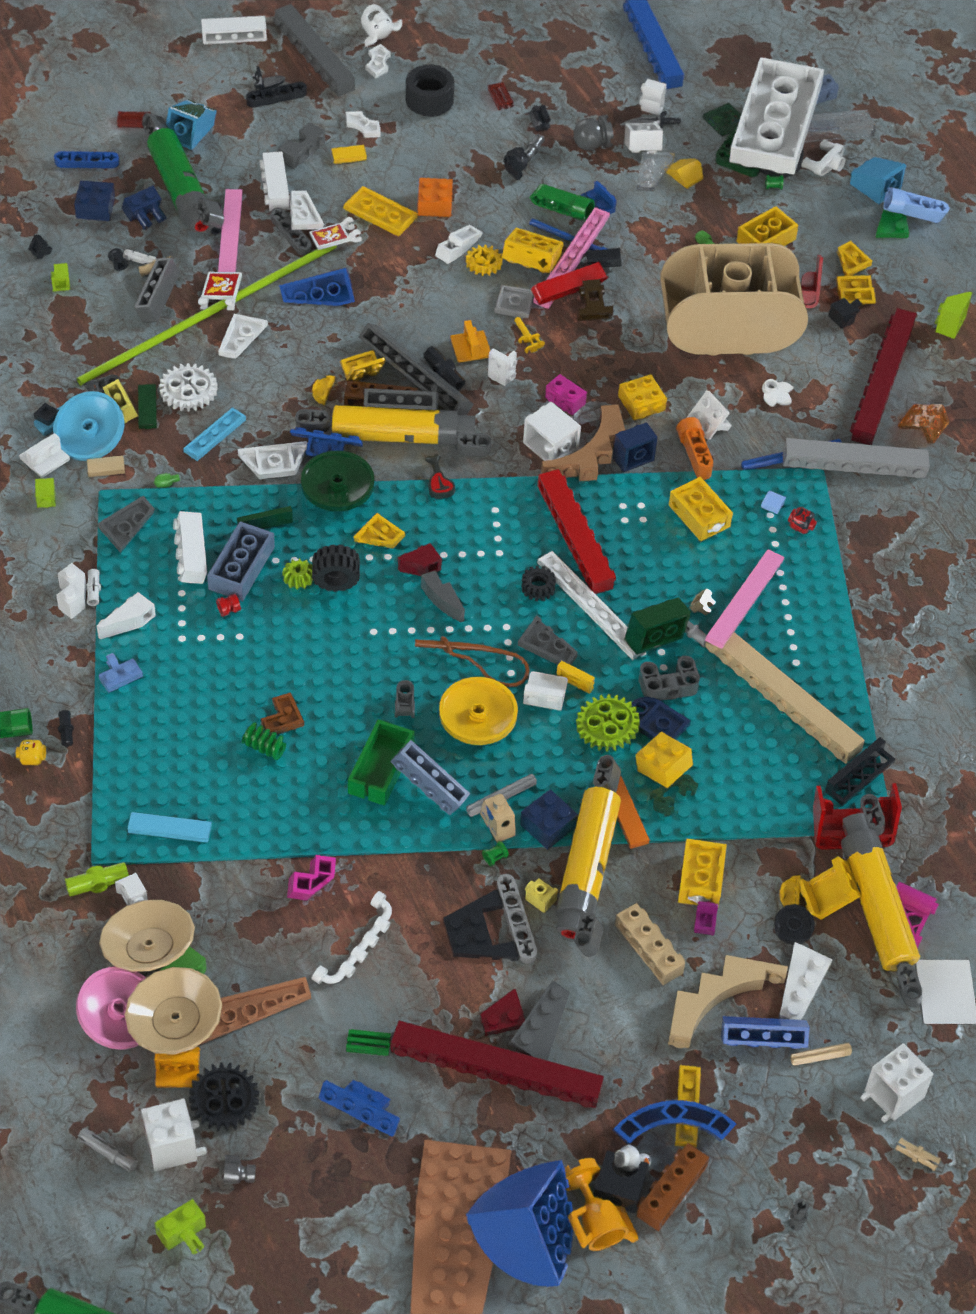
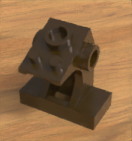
[577,279,614,321]

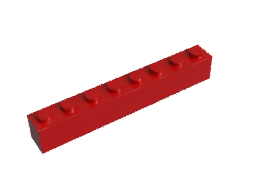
[537,469,616,594]

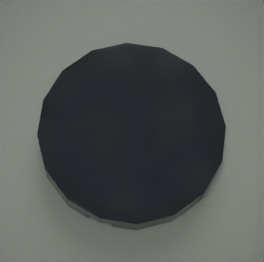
[773,904,815,945]

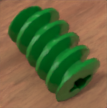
[242,722,286,760]

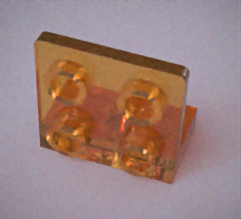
[898,404,950,443]

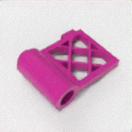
[896,882,939,948]

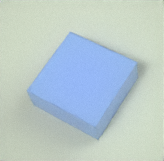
[761,491,786,514]

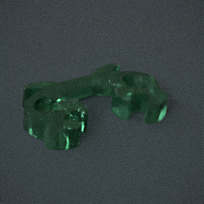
[649,774,698,817]

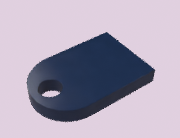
[632,697,691,740]

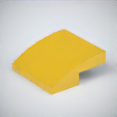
[836,275,876,304]

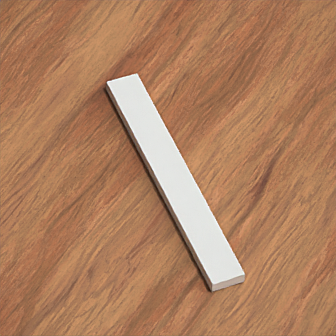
[537,551,645,660]

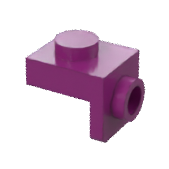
[694,901,718,935]

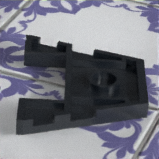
[443,889,518,961]

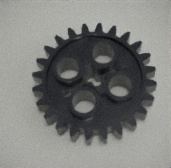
[189,1062,259,1132]

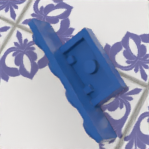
[290,427,363,457]
[319,1080,400,1137]

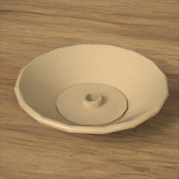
[99,900,195,972]
[125,967,222,1055]

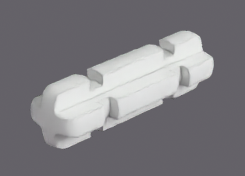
[123,249,156,265]

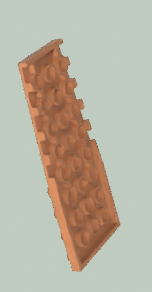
[410,1140,511,1314]

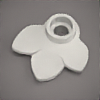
[762,379,794,407]

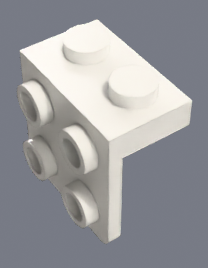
[523,671,568,711]

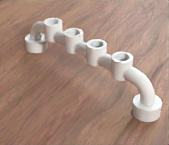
[312,891,392,984]

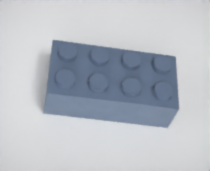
[207,522,275,601]

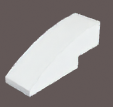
[435,225,483,264]

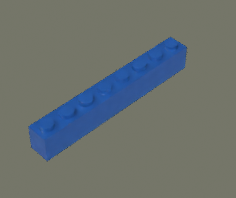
[623,0,684,89]

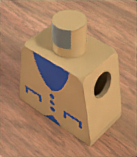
[480,794,516,842]

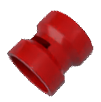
[216,593,241,617]

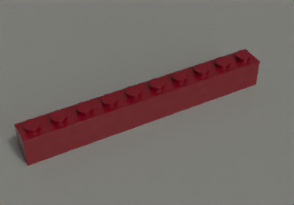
[850,308,917,445]
[391,1020,604,1108]

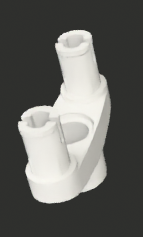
[802,139,845,176]

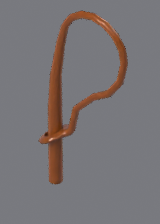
[415,636,530,687]

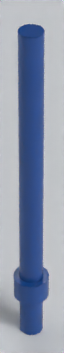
[530,218,608,251]

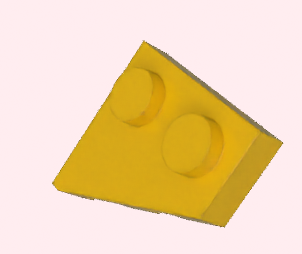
[837,241,872,276]

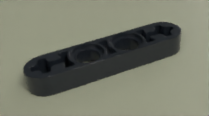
[246,82,307,108]

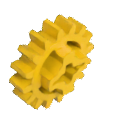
[466,244,503,276]

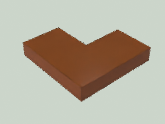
[261,692,304,736]

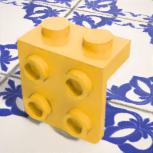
[340,350,385,381]

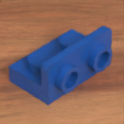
[581,181,617,214]

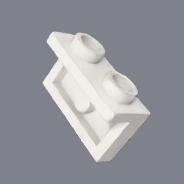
[488,348,517,386]

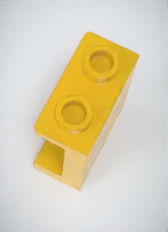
[799,857,861,920]

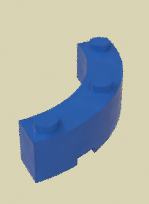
[612,1100,736,1145]

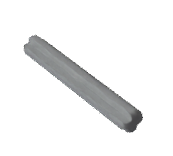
[466,774,537,817]

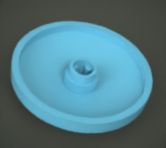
[53,391,124,461]

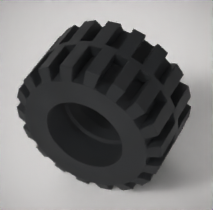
[312,545,360,592]

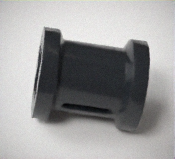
[108,248,128,271]

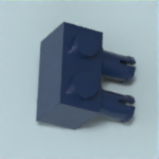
[122,185,167,230]

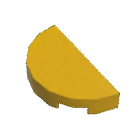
[312,375,335,405]
[779,875,801,907]

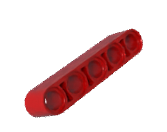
[531,262,608,305]

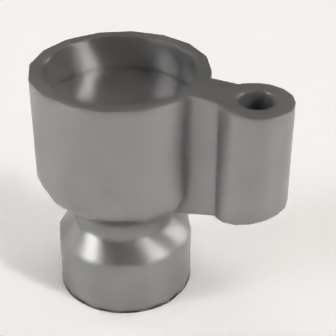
[223,1155,256,1184]

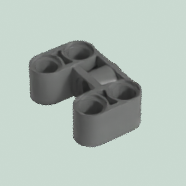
[639,656,700,701]

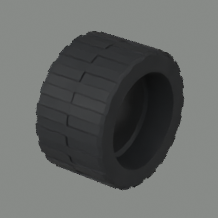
[405,64,455,117]

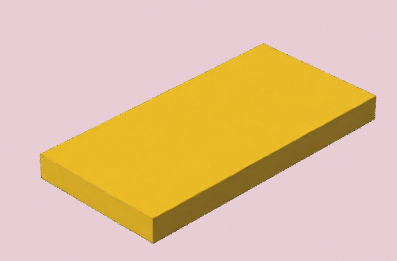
[344,186,418,237]

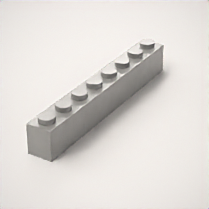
[783,438,930,478]

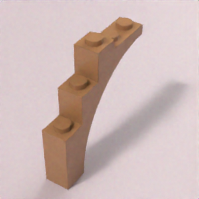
[541,405,625,481]

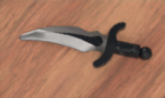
[621,111,681,129]

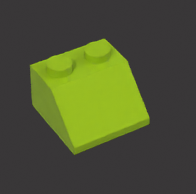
[934,292,972,339]

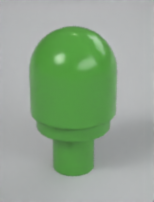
[695,231,715,244]
[154,473,180,488]

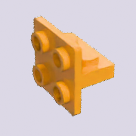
[450,320,491,363]
[155,1047,200,1088]

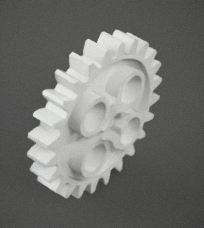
[159,363,218,412]

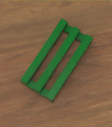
[346,1029,391,1056]

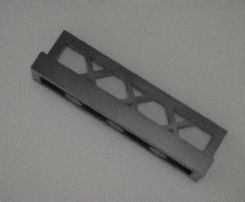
[825,737,895,806]

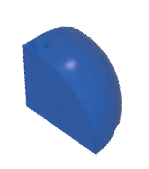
[466,1160,573,1287]

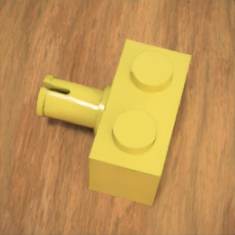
[102,379,138,423]

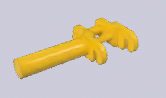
[514,317,545,353]

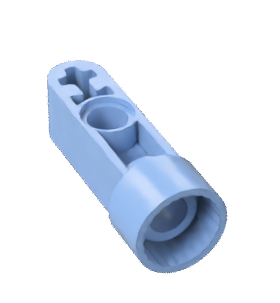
[883,187,949,223]

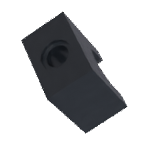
[593,1150,649,1214]

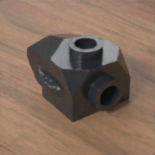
[503,147,528,180]

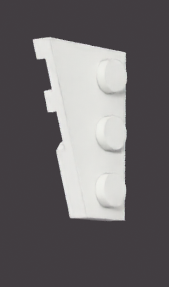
[290,191,324,230]
[219,314,268,359]

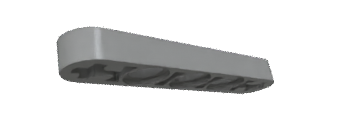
[497,874,537,964]

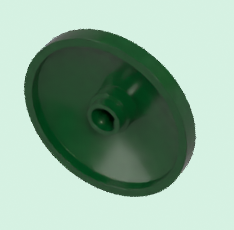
[301,451,374,512]

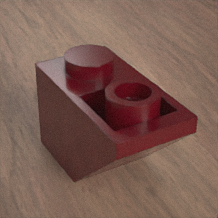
[398,543,442,576]

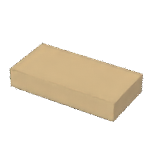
[87,456,125,477]

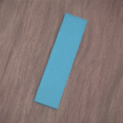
[184,407,246,461]
[128,812,212,843]

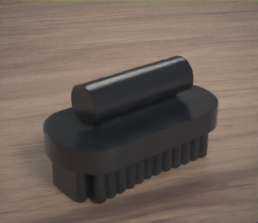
[529,105,551,131]

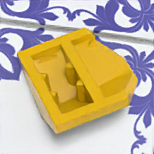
[664,158,703,189]

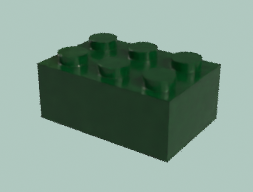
[624,597,691,655]

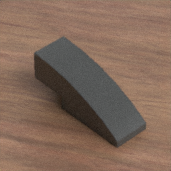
[421,571,465,622]

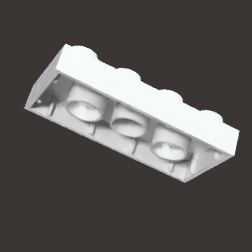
[730,57,824,175]

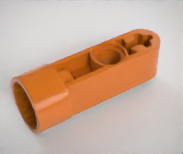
[676,417,713,480]

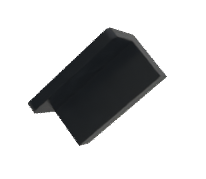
[586,248,622,268]

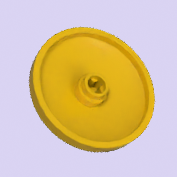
[439,677,518,745]

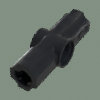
[423,346,465,391]

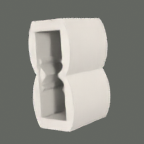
[639,79,666,116]

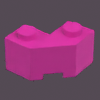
[287,855,336,900]

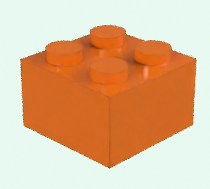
[418,178,453,217]

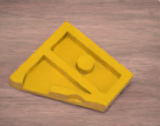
[353,513,405,549]

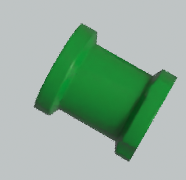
[765,175,784,190]
[482,841,509,866]

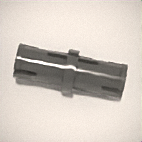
[525,134,545,162]
[789,1199,809,1231]

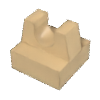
[689,588,715,615]

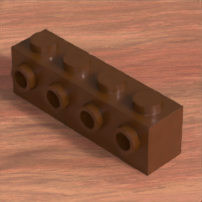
[344,380,418,407]

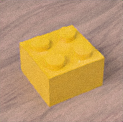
[635,732,693,788]

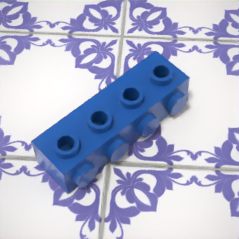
[721,1016,810,1049]

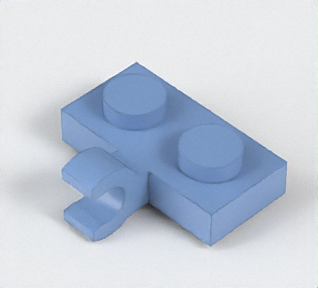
[99,653,143,693]

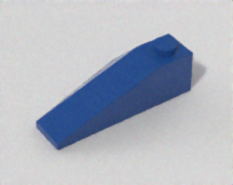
[279,268,355,306]

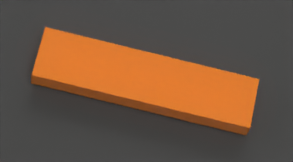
[616,776,650,849]

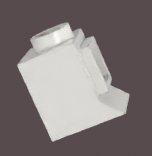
[115,873,148,906]

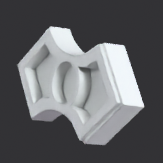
[366,44,391,78]
[345,111,380,138]

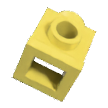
[525,878,558,913]

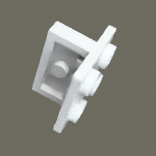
[687,391,732,440]
[19,433,70,478]

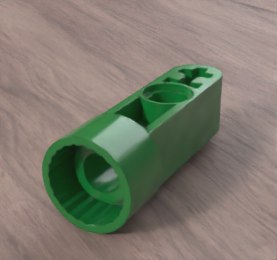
[530,184,595,222]
[0,708,33,738]

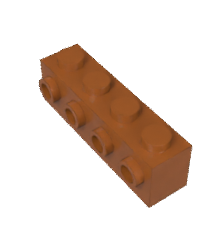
[637,1143,710,1232]

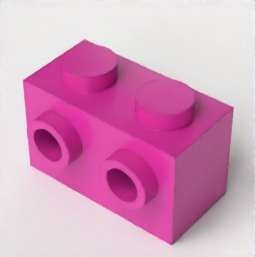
[545,374,587,415]

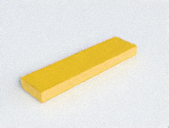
[675,1065,701,1148]

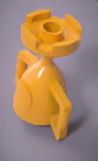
[564,1158,639,1251]

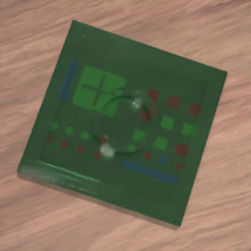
[703,102,742,137]

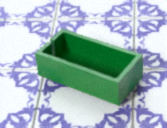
[348,719,415,806]

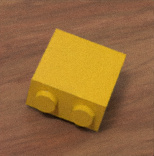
[618,374,667,420]

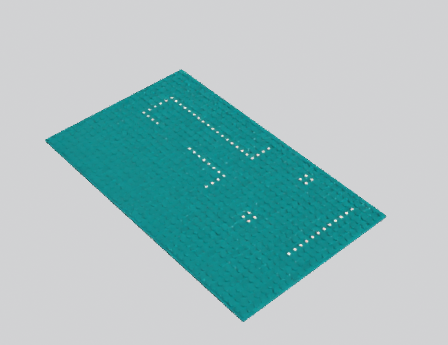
[91,468,888,866]

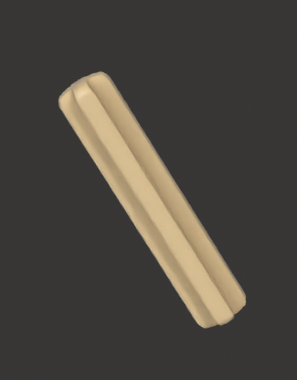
[790,1043,852,1066]

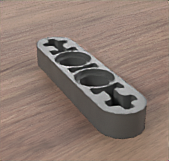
[271,208,311,256]

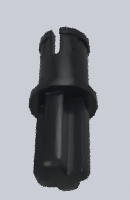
[58,710,74,748]

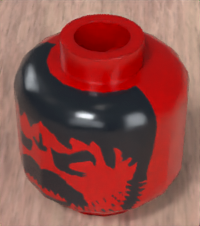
[788,507,817,534]

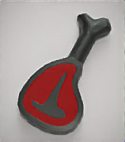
[425,454,455,499]

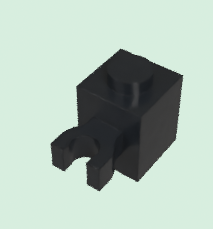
[828,298,862,329]

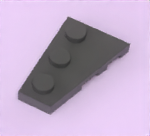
[98,496,155,553]

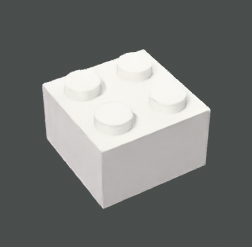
[624,123,663,153]

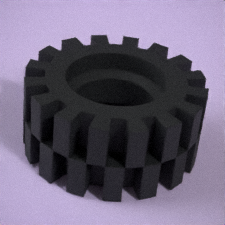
[521,566,556,601]

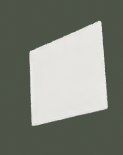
[916,960,976,1024]

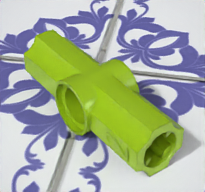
[65,862,129,897]

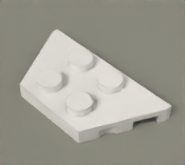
[238,441,307,479]

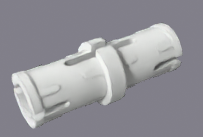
[86,569,101,606]

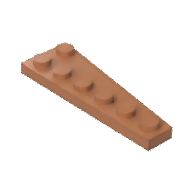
[198,977,311,1046]

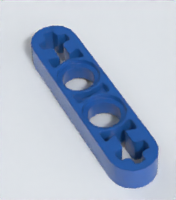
[54,151,119,169]

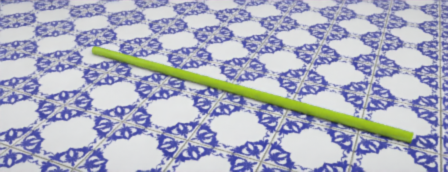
[76,245,337,386]

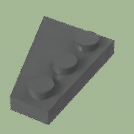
[518,616,578,665]

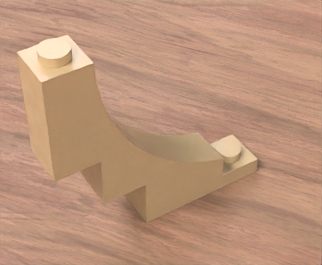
[668,955,788,1048]

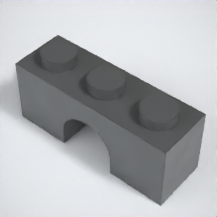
[278,122,325,169]

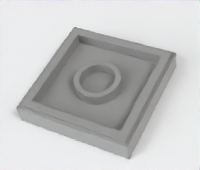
[495,285,534,319]

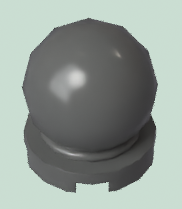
[573,114,614,151]

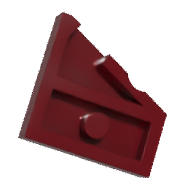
[480,989,525,1036]

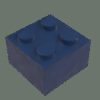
[74,180,115,221]
[613,422,658,473]
[520,789,578,850]

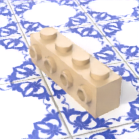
[615,903,685,985]

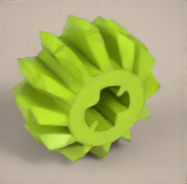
[282,558,313,590]

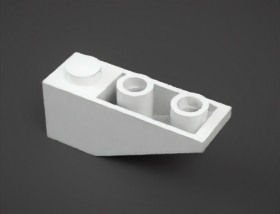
[97,592,156,639]

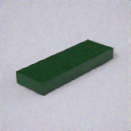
[138,384,157,429]
[237,506,293,529]

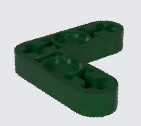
[715,130,760,177]

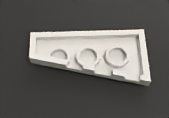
[779,942,833,1020]

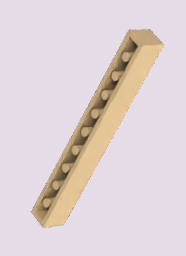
[705,632,865,764]

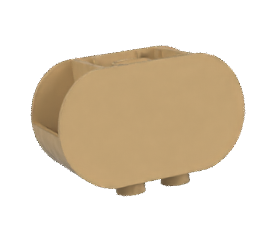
[660,243,808,356]

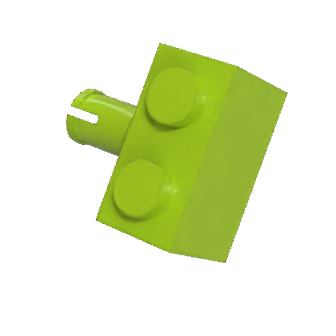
[155,1199,206,1254]

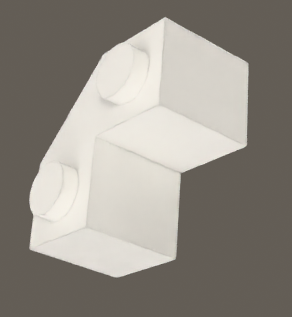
[57,563,86,619]

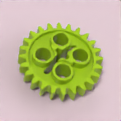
[576,694,640,751]

